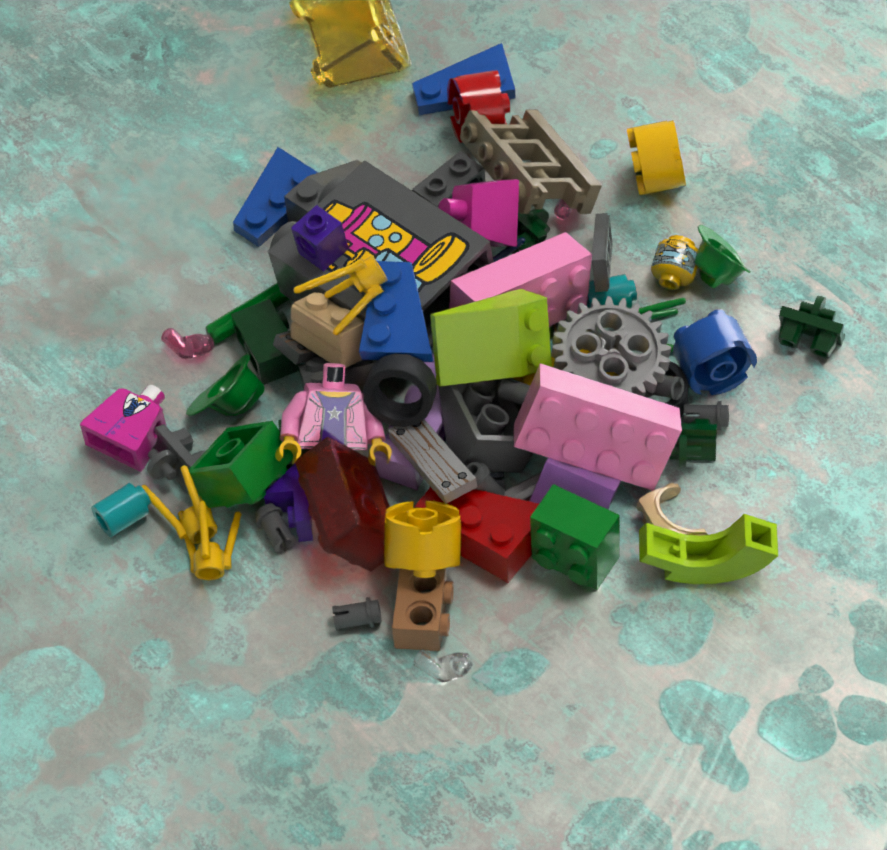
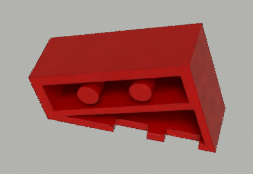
[414,487,539,583]

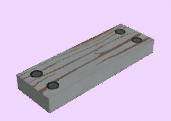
[387,419,478,504]

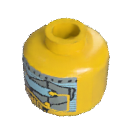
[651,235,698,290]

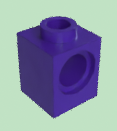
[291,205,349,272]

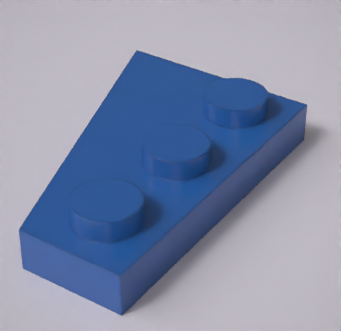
[412,43,516,115]
[233,147,318,247]
[359,261,434,362]

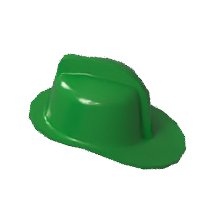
[695,224,751,288]
[186,354,265,416]

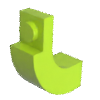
[639,514,778,584]

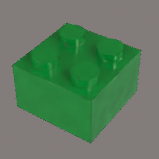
[189,421,293,508]
[530,484,620,590]

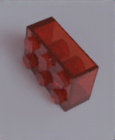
[295,436,390,572]

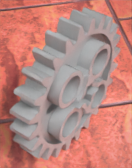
[551,296,671,397]

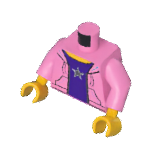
[275,363,392,466]

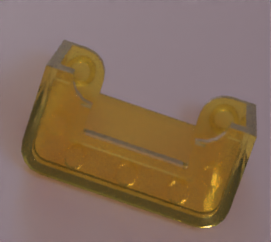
[289,0,412,88]

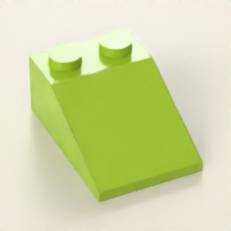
[430,289,552,386]

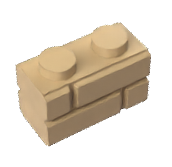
[291,292,364,368]

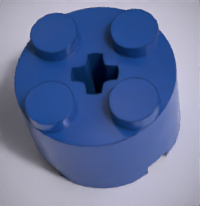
[673,309,757,395]

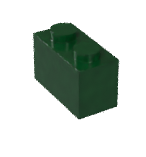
[231,299,300,385]

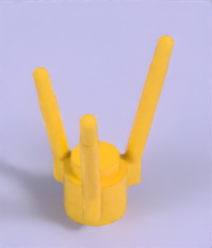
[293,256,388,335]
[141,465,218,544]
[178,501,242,581]

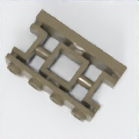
[460,109,602,214]

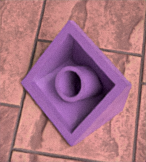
[530,458,621,510]

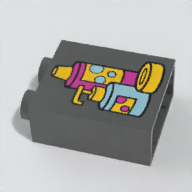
[268,160,494,349]

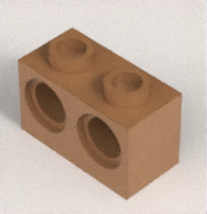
[392,568,454,651]

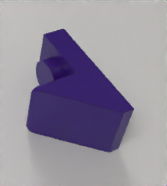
[264,459,313,542]

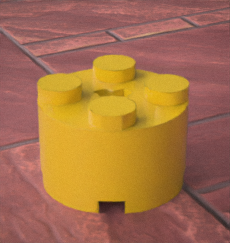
[626,120,686,196]
[384,501,461,578]

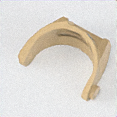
[636,483,708,536]

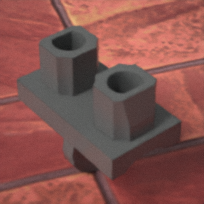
[147,424,205,494]

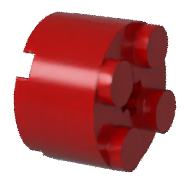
[447,70,510,143]

